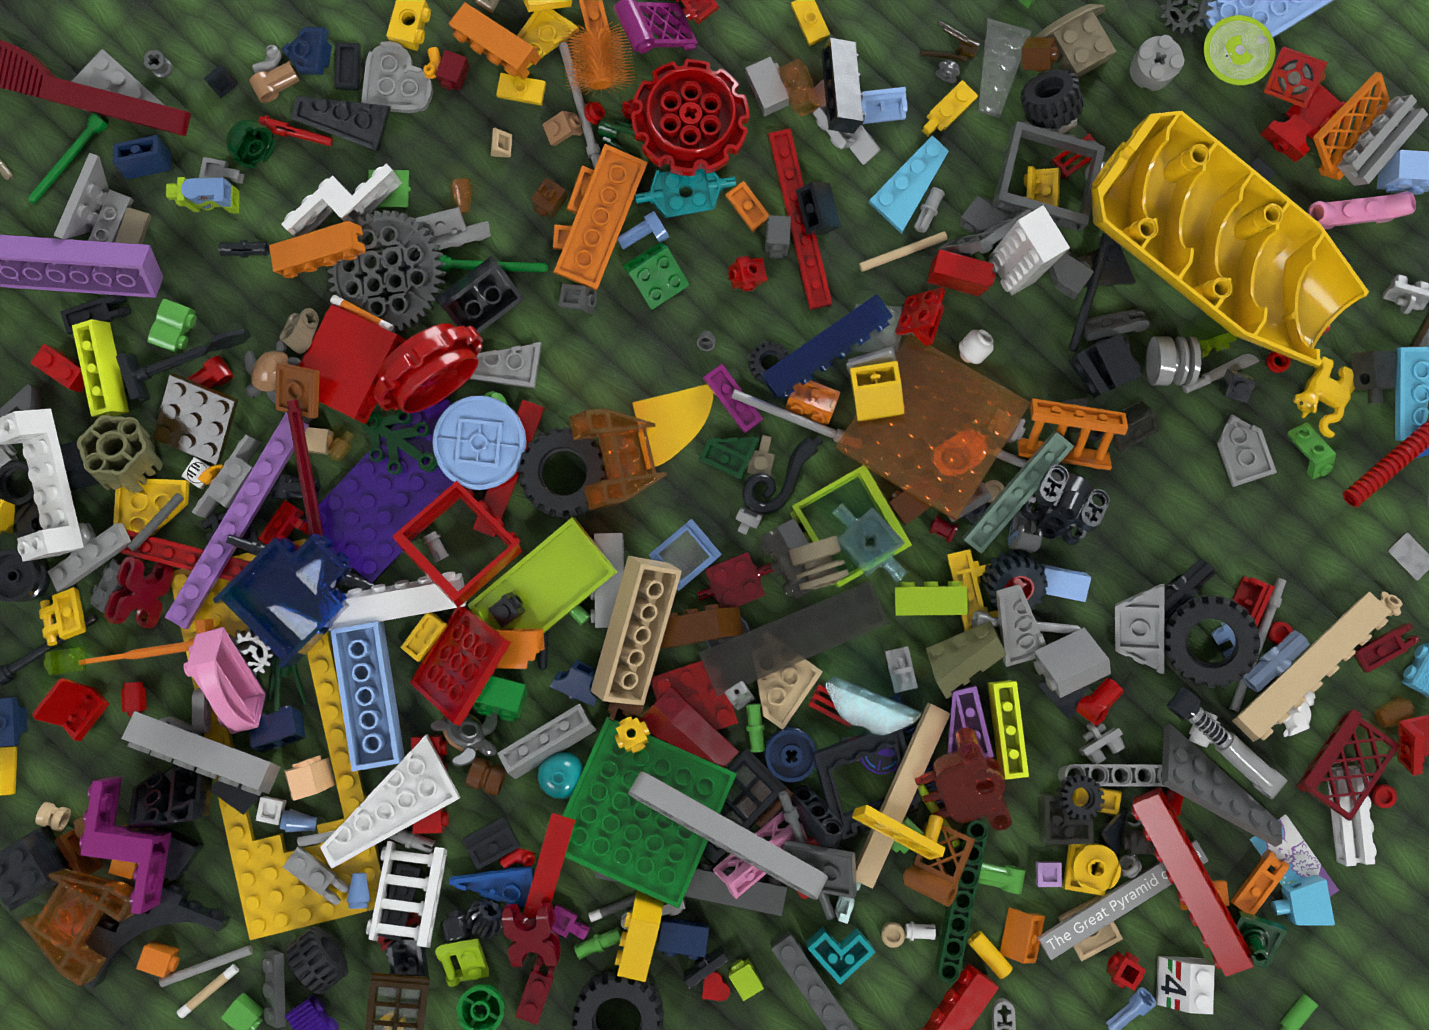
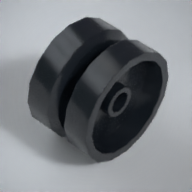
[0,550,51,602]

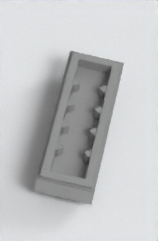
[88,189,134,243]

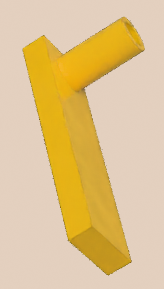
[852,805,945,860]

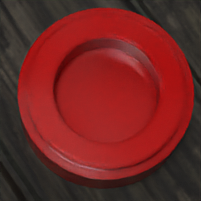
[1267,622,1293,645]
[1370,784,1397,808]

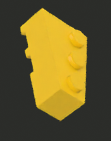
[615,890,664,982]

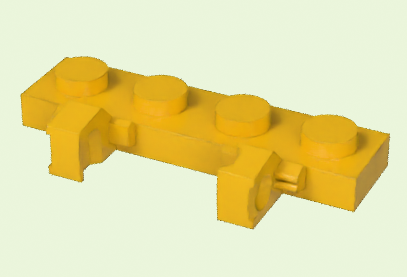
[947,549,999,632]

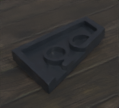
[1074,242,1136,288]

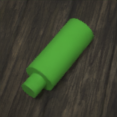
[1280,993,1318,1030]

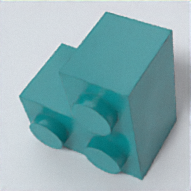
[806,926,875,985]

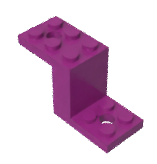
[80,776,171,914]

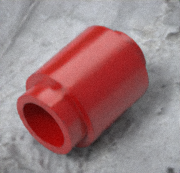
[121,682,147,716]

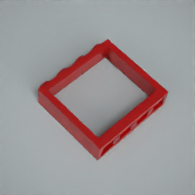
[392,481,522,608]

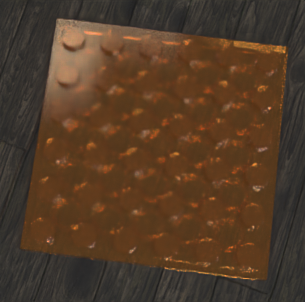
[835,334,1031,521]

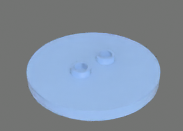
[433,396,527,490]

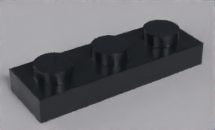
[377,864,422,941]

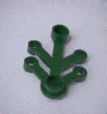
[362,410,439,475]

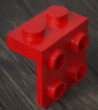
[32,678,110,742]

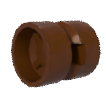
[465,757,507,797]

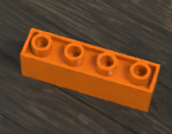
[448,2,541,80]
[269,220,366,278]

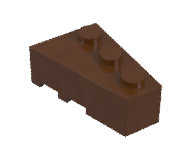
[660,604,744,649]

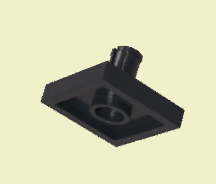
[60,441,100,491]

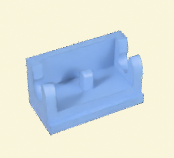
[862,87,907,124]
[1040,564,1091,602]

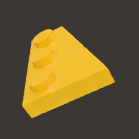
[517,9,579,68]

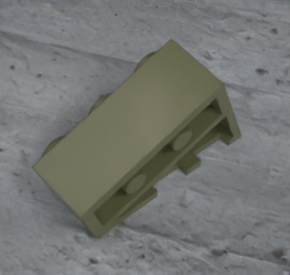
[926,621,1006,699]

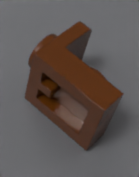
[607,702,645,721]

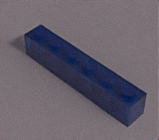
[760,294,893,399]

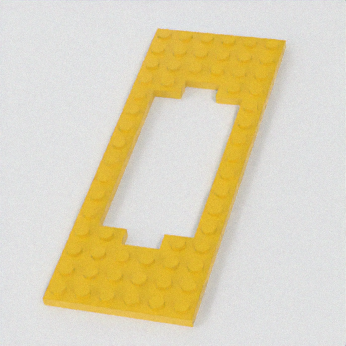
[171,539,389,940]

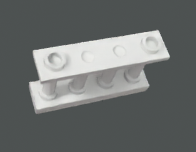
[366,841,447,948]

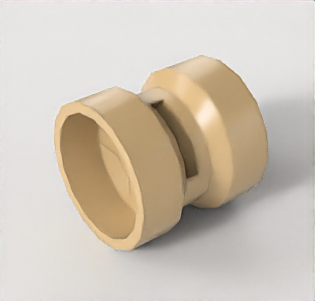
[35,802,71,832]

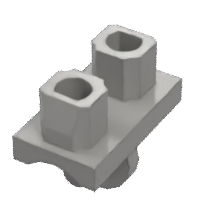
[1383,274,1429,314]
[884,646,918,693]
[1078,723,1125,764]

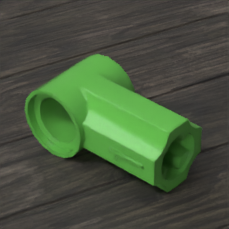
[978,862,1026,894]

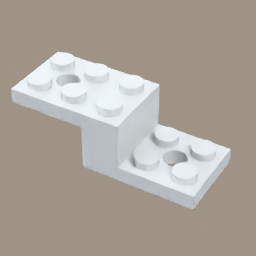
[281,164,402,237]

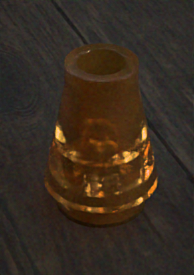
[450,178,473,213]

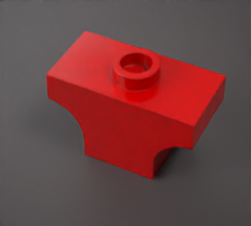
[1260,113,1313,163]

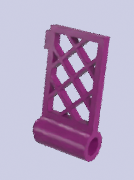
[613,0,698,54]

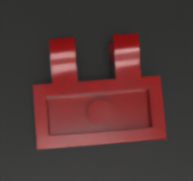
[258,500,309,554]

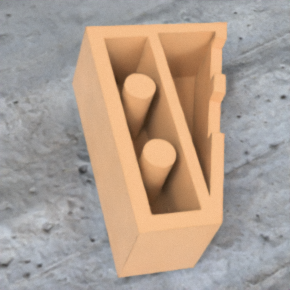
[284,755,336,801]

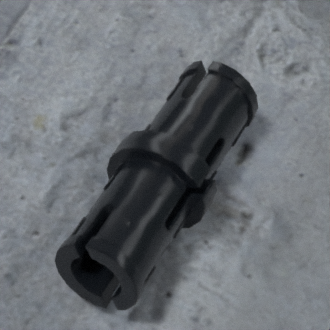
[219,239,269,258]

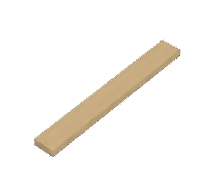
[856,703,951,889]

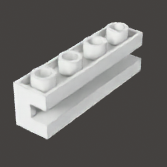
[1327,766,1377,866]

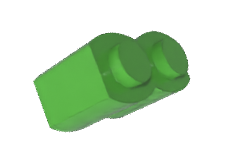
[147,299,197,354]

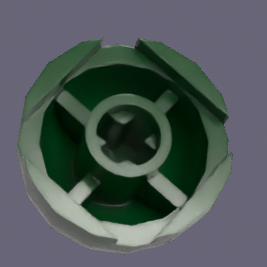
[226,120,275,168]

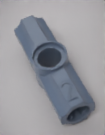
[1243,630,1310,693]

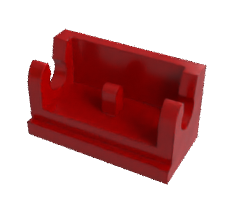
[1232,576,1274,626]

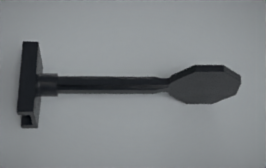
[116,329,251,402]

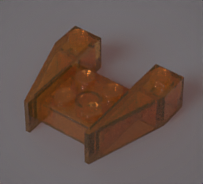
[569,408,667,510]
[20,869,135,986]

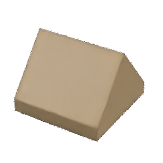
[491,128,512,157]

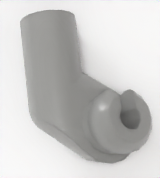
[252,45,282,74]

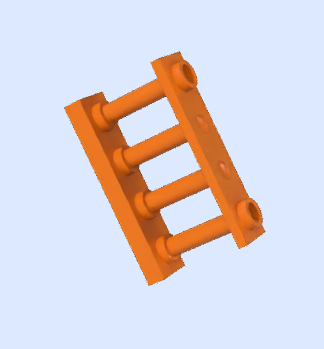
[1017,398,1128,470]

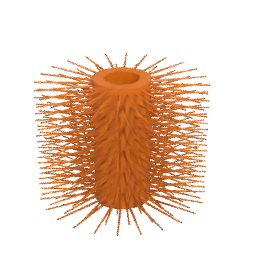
[561,21,635,95]

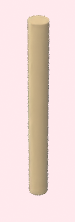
[859,231,948,272]

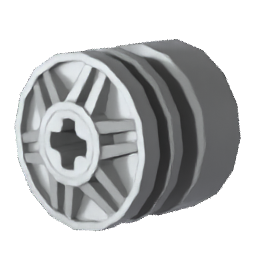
[1146,336,1201,386]

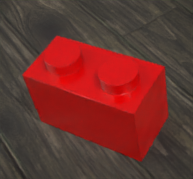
[30,344,85,393]

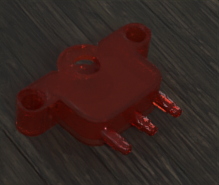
[915,727,1012,831]

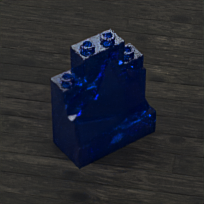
[213,534,353,669]

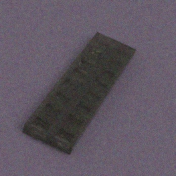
[698,581,889,697]

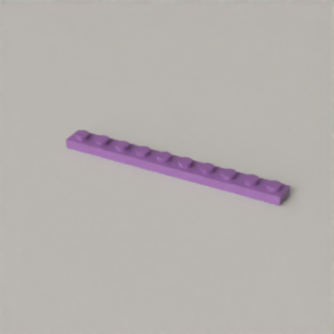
[165,412,309,629]

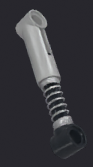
[1166,687,1287,800]

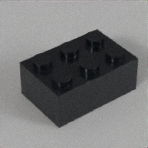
[436,256,524,333]

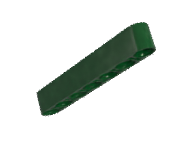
[935,817,988,984]

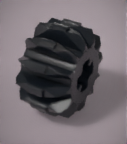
[465,897,504,940]

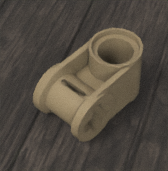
[280,308,319,354]

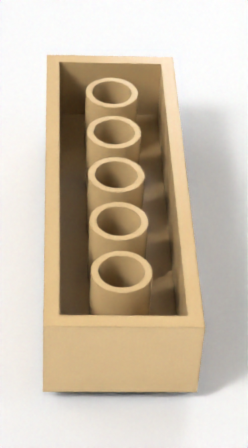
[591,556,682,705]

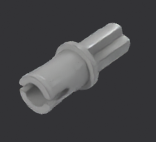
[914,187,945,233]

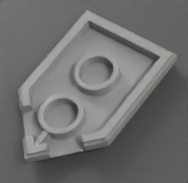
[1217,415,1277,487]

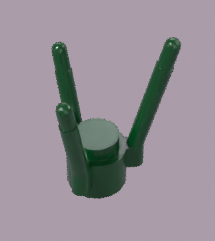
[598,117,636,157]
[268,658,306,712]

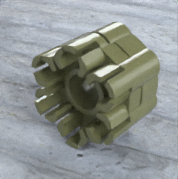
[77,415,163,493]

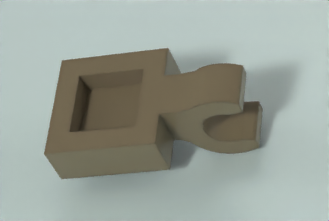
[747,435,775,475]

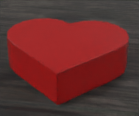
[702,970,730,1001]

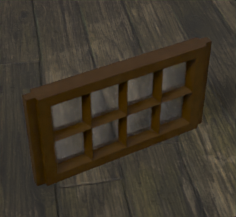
[365,973,430,1030]

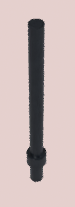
[1068,233,1115,352]

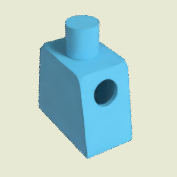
[1271,875,1335,925]

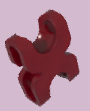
[105,556,174,629]
[502,903,561,967]

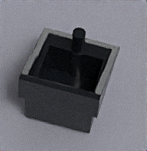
[0,825,76,912]

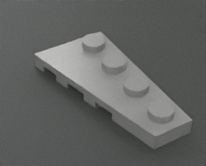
[71,49,164,105]

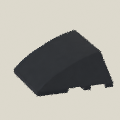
[128,764,212,828]

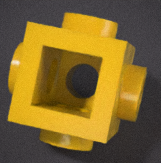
[614,717,650,753]

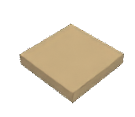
[1058,895,1123,961]

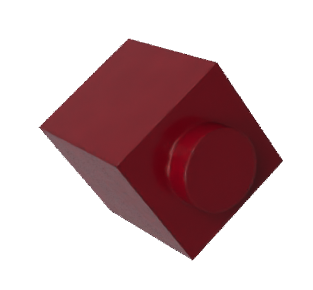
[435,50,470,91]

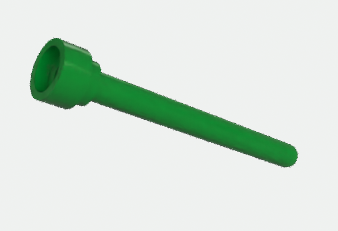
[28,112,109,204]
[438,255,549,273]

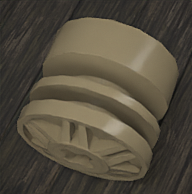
[788,536,849,590]

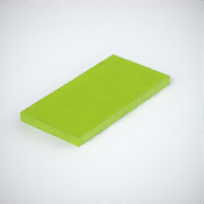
[468,517,618,633]

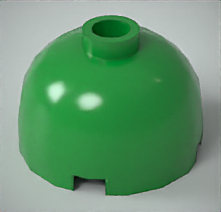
[456,984,505,1030]

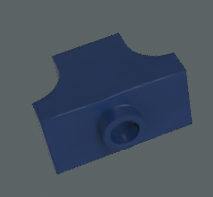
[550,660,598,706]
[0,697,28,747]

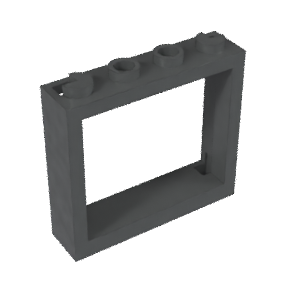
[992,121,1105,232]

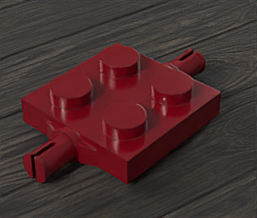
[697,552,773,608]

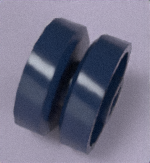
[764,727,817,782]

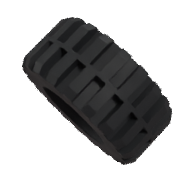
[518,427,610,518]
[1164,595,1260,688]
[572,967,664,1030]

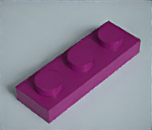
[703,364,763,434]

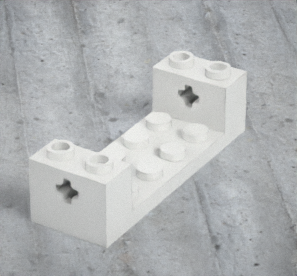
[0,409,84,562]

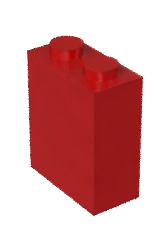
[927,249,996,296]

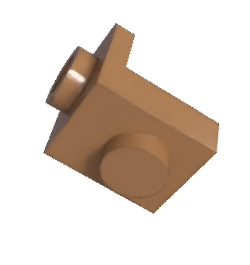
[542,111,583,146]

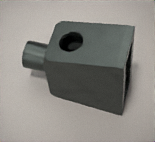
[1351,351,1397,404]

